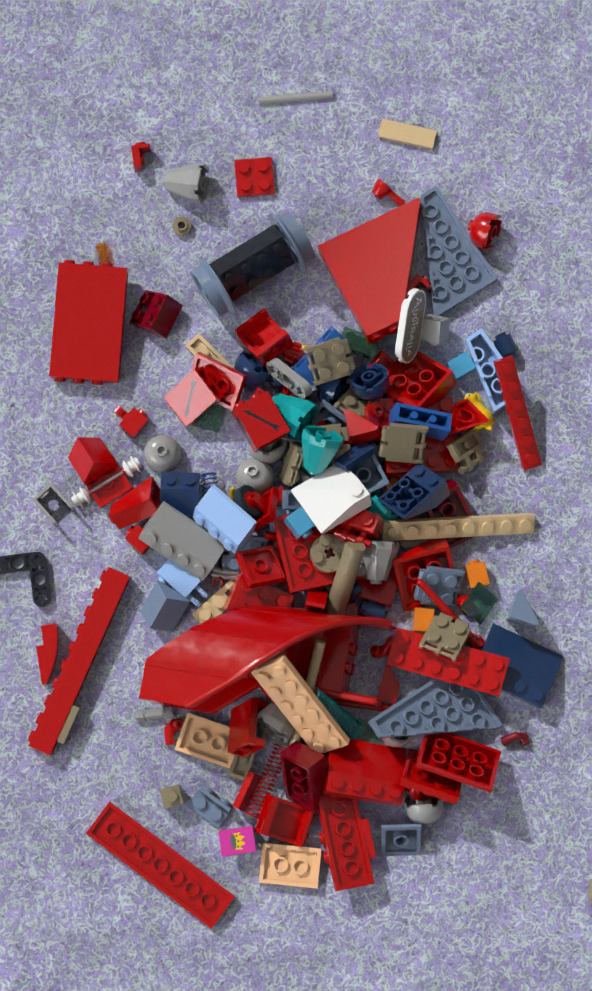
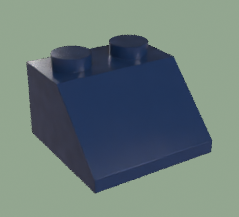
[160,472,200,518]

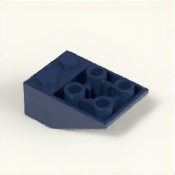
[378,464,450,520]

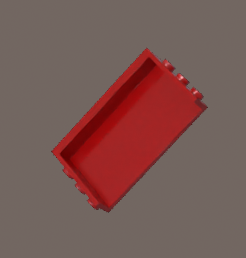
[49,260,129,385]

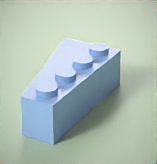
[465,328,526,415]

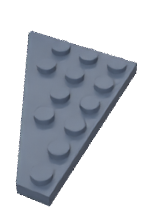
[420,186,498,316]
[368,679,503,739]

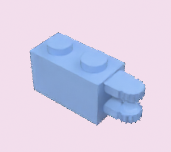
[157,559,209,608]

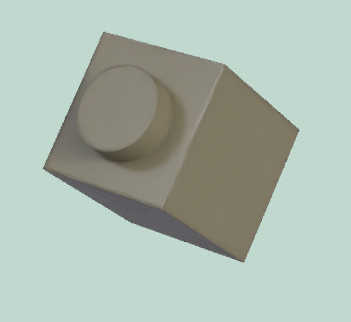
[159,784,185,809]

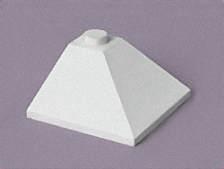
[291,464,371,535]

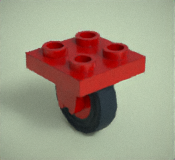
[233,485,279,533]

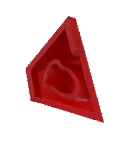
[447,399,490,436]
[344,408,381,447]

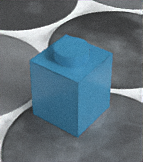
[446,351,476,381]
[284,507,315,540]

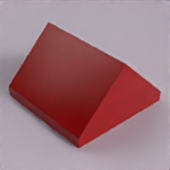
[68,437,117,485]

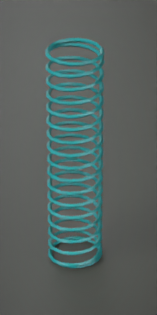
[310,687,363,737]

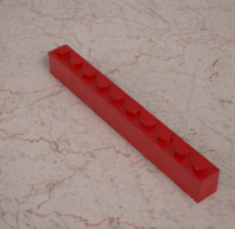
[27,567,131,756]

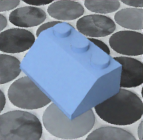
[193,485,257,554]

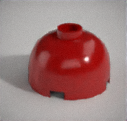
[468,212,502,251]

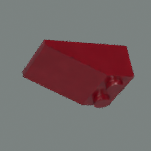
[426,479,472,549]
[280,740,327,813]

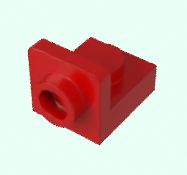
[131,142,151,172]
[408,273,431,297]

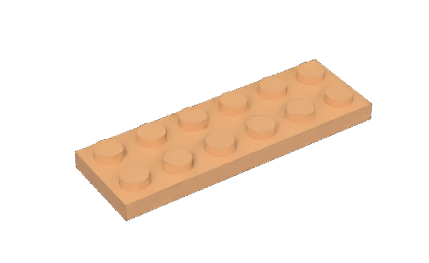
[251,655,350,753]

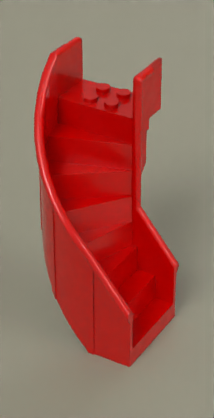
[139,605,397,714]

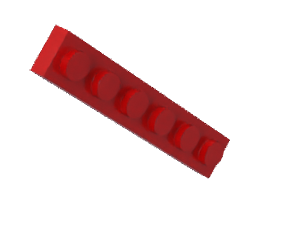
[493,355,542,471]

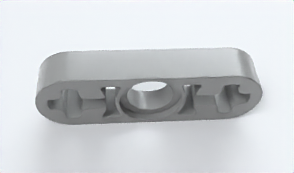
[266,358,312,399]

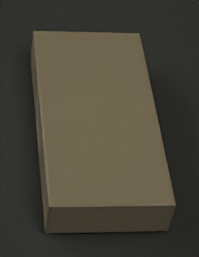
[57,705,81,744]

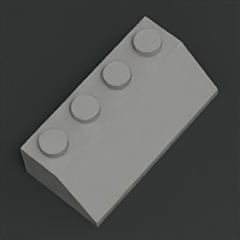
[138,501,225,581]

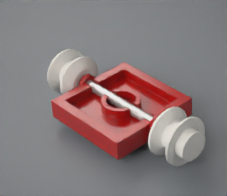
[71,456,142,509]

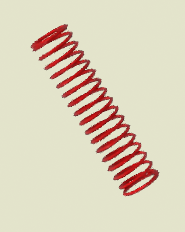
[244,744,285,819]

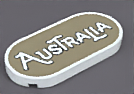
[395,288,426,364]

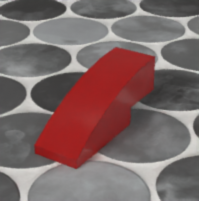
[36,623,59,685]

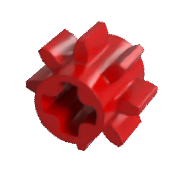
[282,341,304,366]

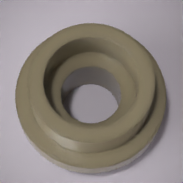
[172,217,191,236]

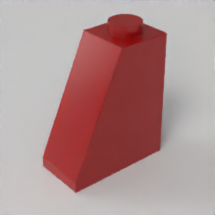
[109,477,160,530]

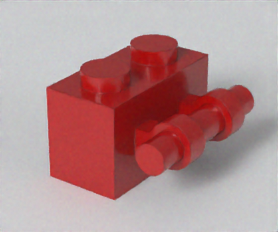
[334,510,385,548]

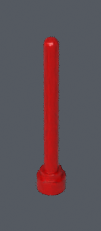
[417,579,485,649]

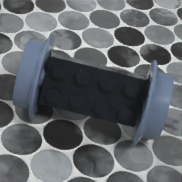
[190,212,316,318]

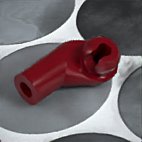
[501,732,530,746]

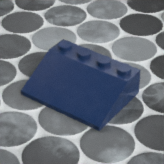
[481,623,563,709]

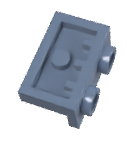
[187,785,232,828]

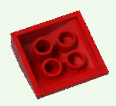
[385,351,457,408]
[392,538,460,612]

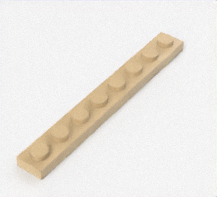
[382,513,535,541]

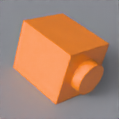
[464,559,490,590]
[412,607,434,635]

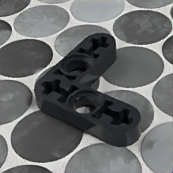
[0,552,51,608]

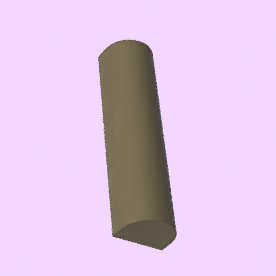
[325,542,366,615]

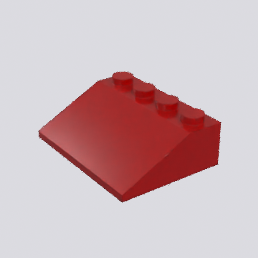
[416,733,501,793]
[321,739,405,807]

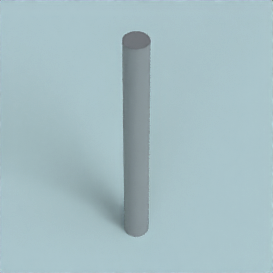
[258,91,333,105]

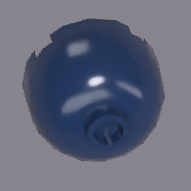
[234,351,271,387]
[351,363,390,400]
[315,375,350,410]

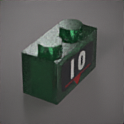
[342,327,380,361]

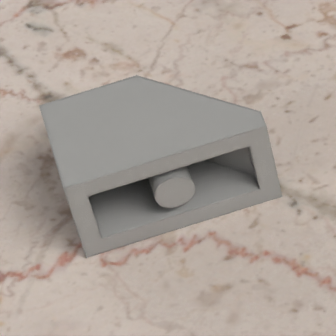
[421,313,450,346]

